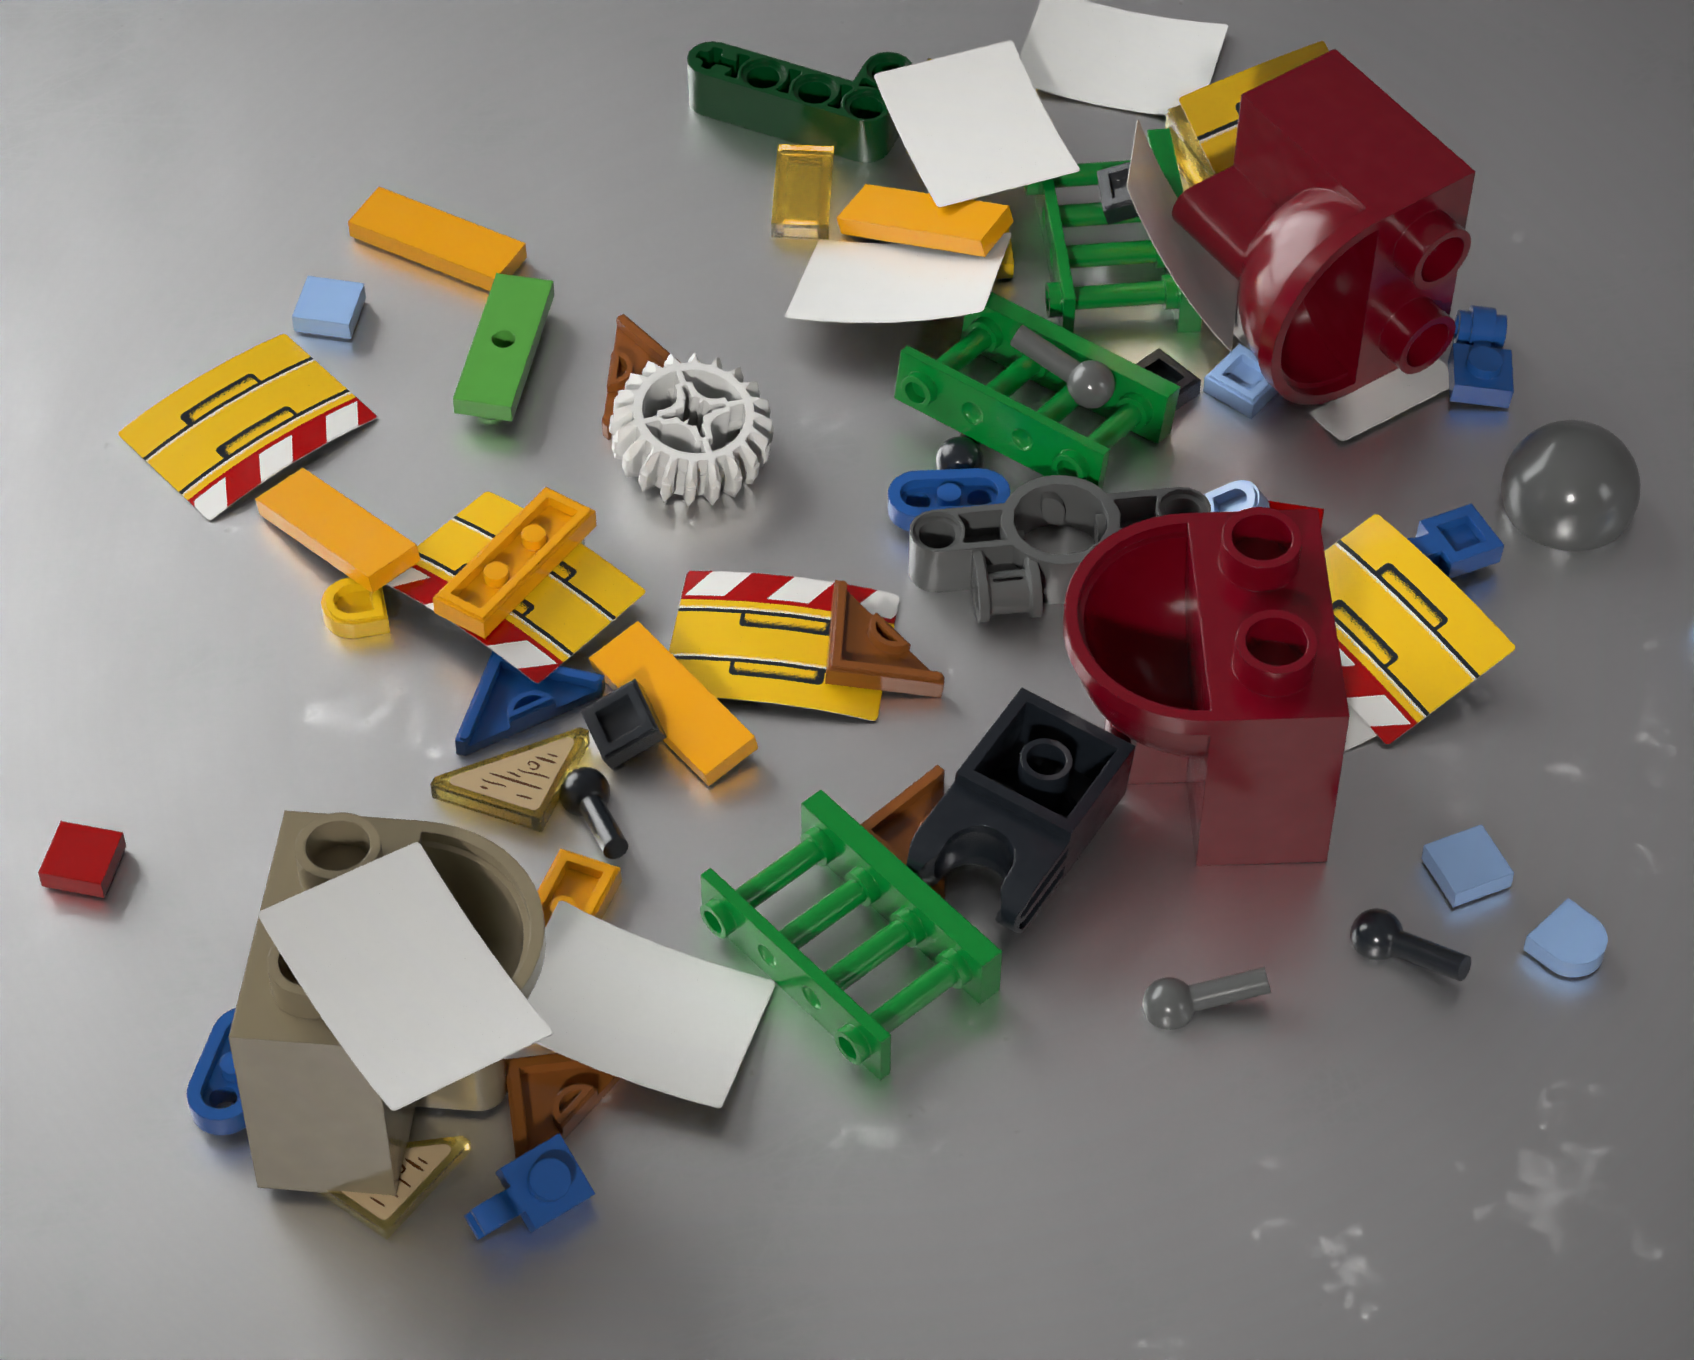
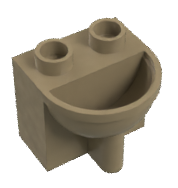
[229,810,546,1196]

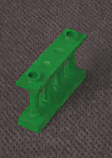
[1024,128,1202,333]
[894,292,1180,489]
[700,790,1002,1081]

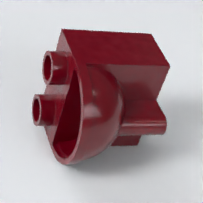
[1172,49,1476,405]
[1063,507,1350,866]

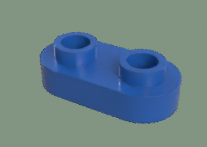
[888,468,1010,532]
[186,1008,246,1135]

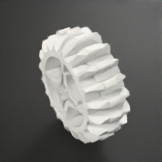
[609,352,774,507]

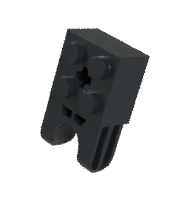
[906,688,1136,934]

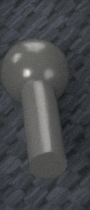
[1010,325,1115,409]
[1142,967,1271,1030]

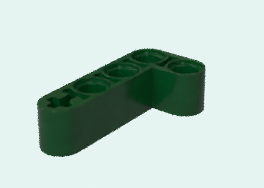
[687,41,912,163]

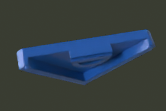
[455,651,605,756]

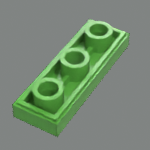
[453,273,554,422]

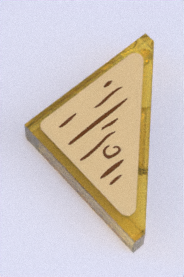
[430,727,590,832]
[318,1136,471,1240]

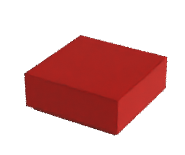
[38,821,126,898]

